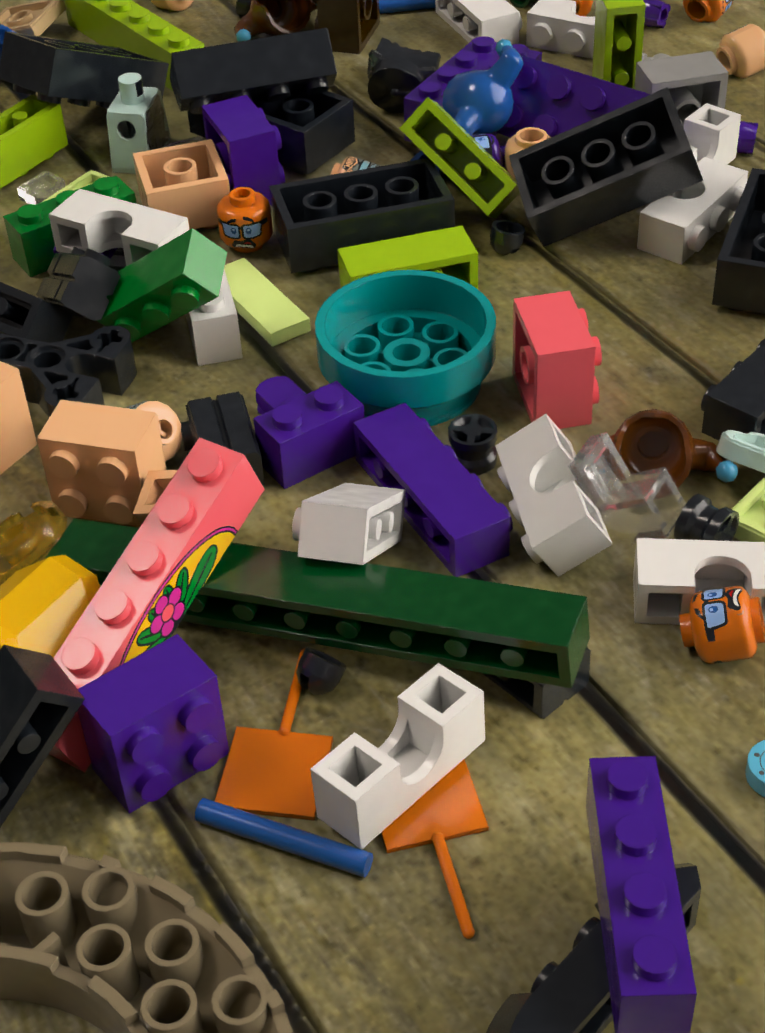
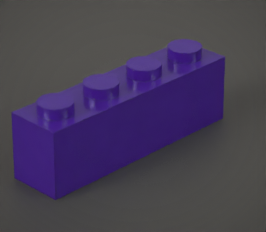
[353,403,513,577]
[586,756,697,1033]

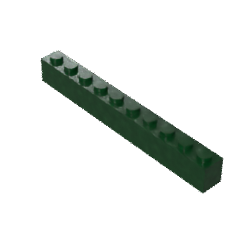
[45,518,590,688]

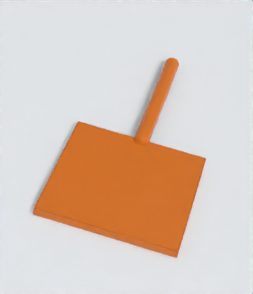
[215,648,333,820]
[381,759,489,939]

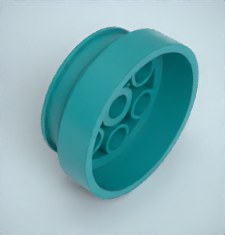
[315,270,496,426]

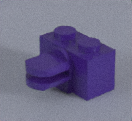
[253,376,365,489]

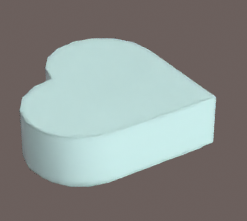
[716,430,765,473]

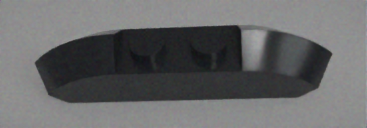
[486,863,701,1033]

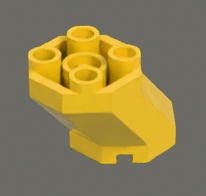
[0,555,101,658]

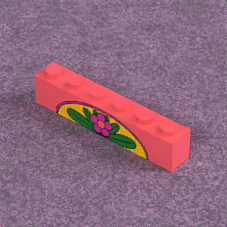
[49,437,265,773]

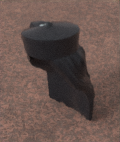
[367,37,441,113]

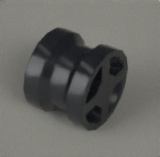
[448,414,498,475]
[674,493,739,541]

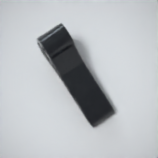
[0,325,137,417]

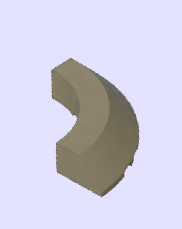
[0,842,294,1033]

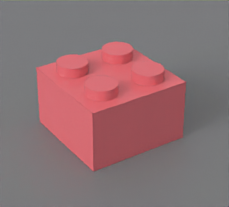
[512,291,602,429]

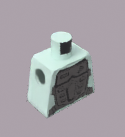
[106,73,171,174]

